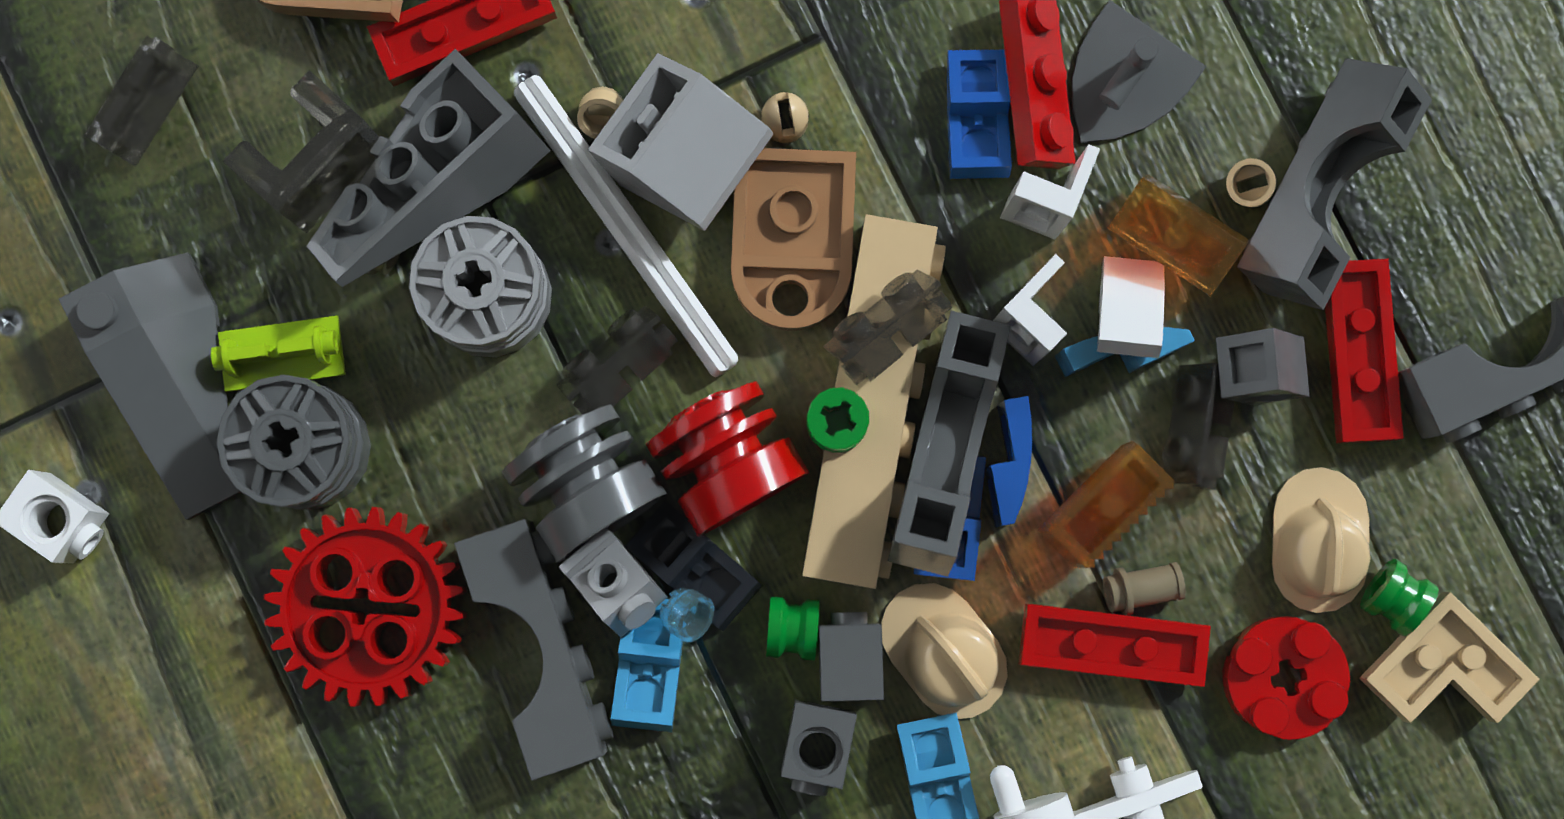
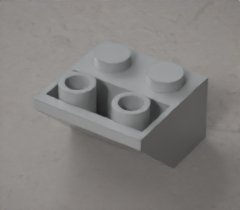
[588,53,774,231]

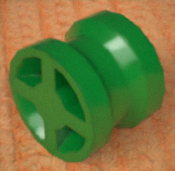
[806,387,870,453]
[1360,559,1439,636]
[766,597,819,661]

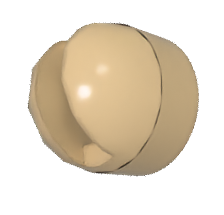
[577,86,623,139]
[761,92,809,143]
[1226,158,1276,207]

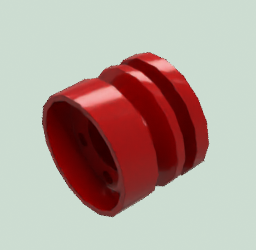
[646,381,809,536]

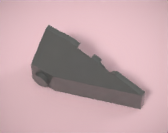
[307,49,551,287]
[59,252,242,520]

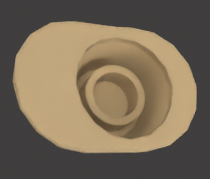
[1272,467,1371,613]
[881,583,1008,719]

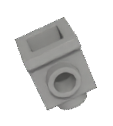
[559,527,668,637]

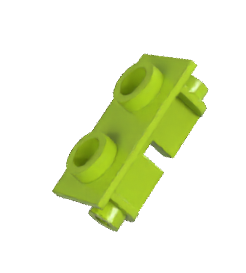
[211,315,346,392]

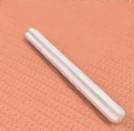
[514,75,738,377]

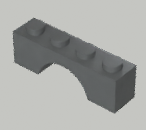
[1237,58,1432,310]
[1398,296,1564,443]
[888,311,1011,577]
[454,519,614,781]

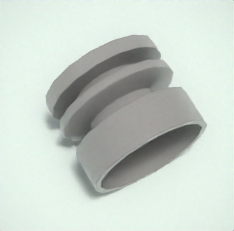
[409,216,552,357]

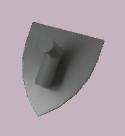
[1072,0,1207,144]

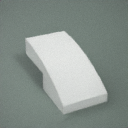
[1097,256,1165,358]

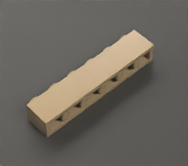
[802,214,946,589]

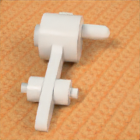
[990,756,1203,819]

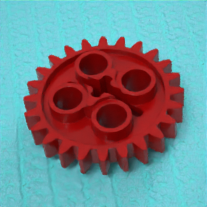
[264,507,467,707]

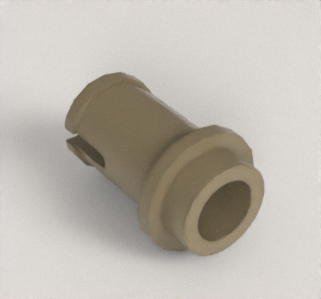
[1103,562,1186,616]

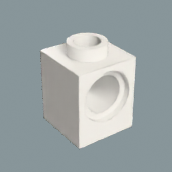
[0,470,109,563]

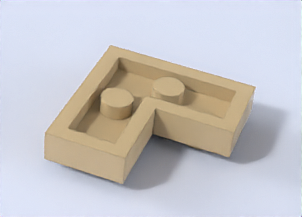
[1359,592,1540,723]

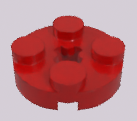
[1222,616,1350,740]

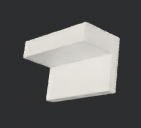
[1000,144,1100,240]
[993,254,1067,366]

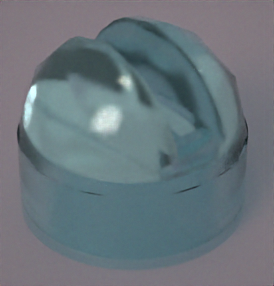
[660,587,714,642]

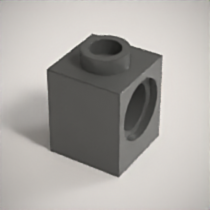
[1216,328,1310,405]
[818,612,884,701]
[781,699,857,796]

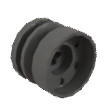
[217,375,371,511]
[502,404,668,562]

